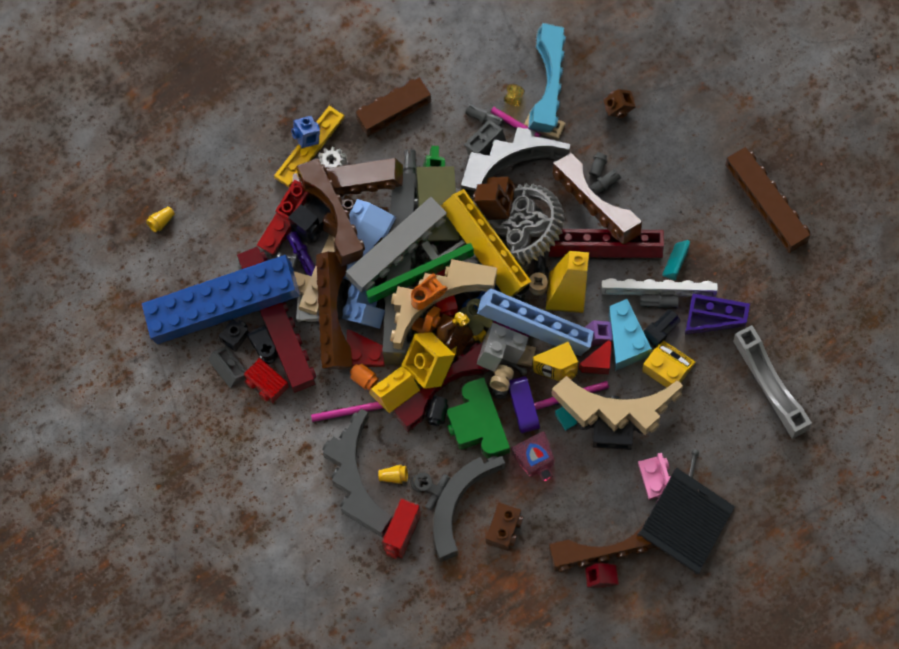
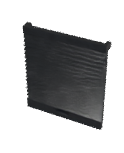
[637,467,735,575]

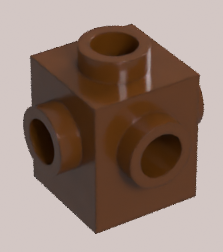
[603,89,636,118]

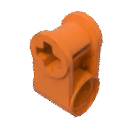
[411,274,448,310]

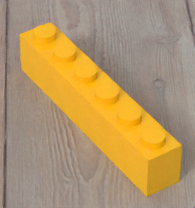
[441,189,532,297]

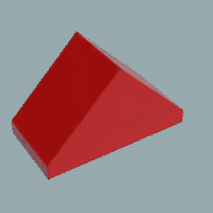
[579,340,611,375]

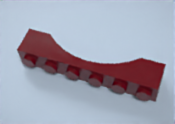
[393,342,490,432]

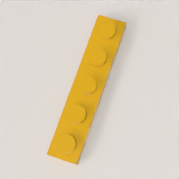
[274,106,345,187]

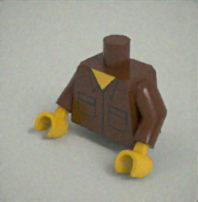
[435,312,486,357]

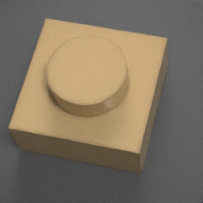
[294,271,311,295]

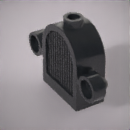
[577,396,643,450]

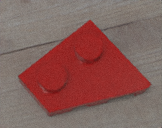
[346,330,385,367]

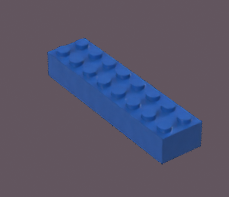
[142,255,301,344]

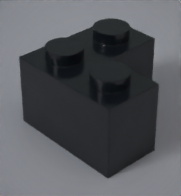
[288,198,331,245]

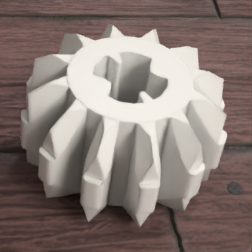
[318,146,348,169]

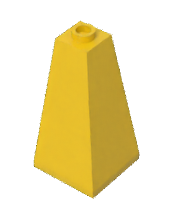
[546,251,589,313]

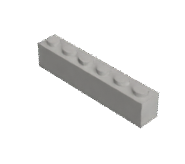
[346,197,447,293]

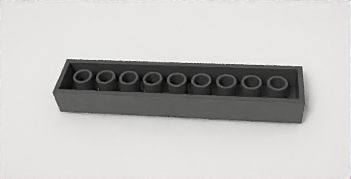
[383,173,418,365]

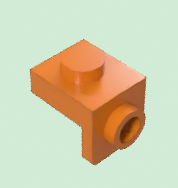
[411,306,441,333]

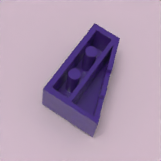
[685,293,750,335]

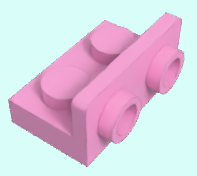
[638,453,671,500]

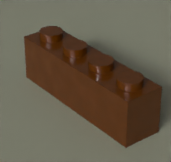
[356,77,431,137]

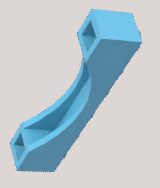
[528,23,566,133]

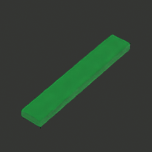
[366,243,474,304]

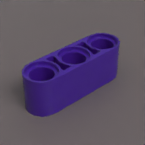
[509,376,540,433]

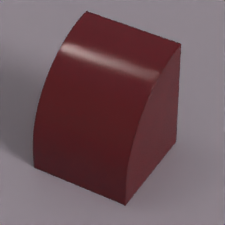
[585,563,618,588]

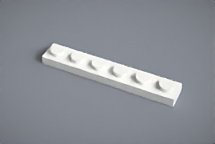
[601,278,718,297]

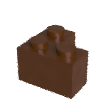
[473,177,515,220]

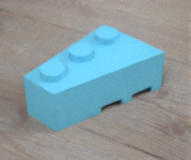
[609,299,651,371]

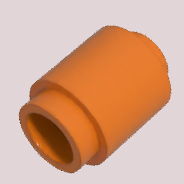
[350,363,379,391]

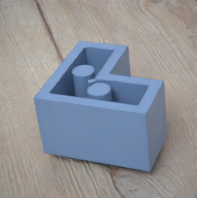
[342,284,385,329]

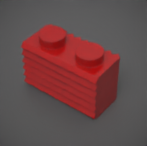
[244,358,289,403]

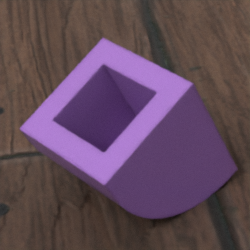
[585,320,613,346]

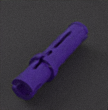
[286,232,315,276]

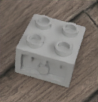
[418,240,465,264]

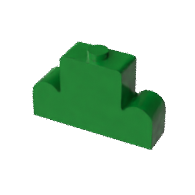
[447,377,510,458]

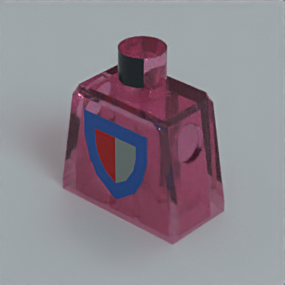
[511,431,555,482]

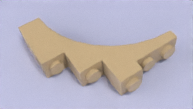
[390,259,497,350]
[552,376,683,435]

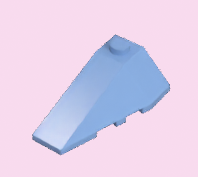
[343,199,396,280]

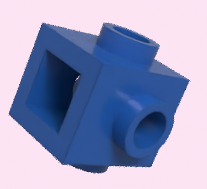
[291,116,320,148]

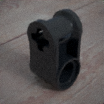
[247,325,277,364]

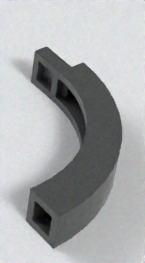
[433,456,505,563]

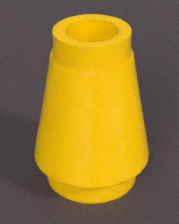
[146,206,175,232]
[378,464,408,484]

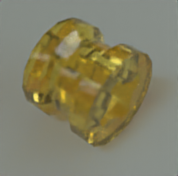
[504,84,525,106]

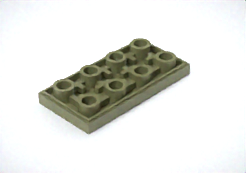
[416,166,459,242]

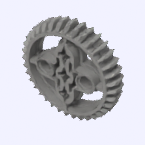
[483,183,565,266]

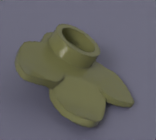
[459,298,493,336]

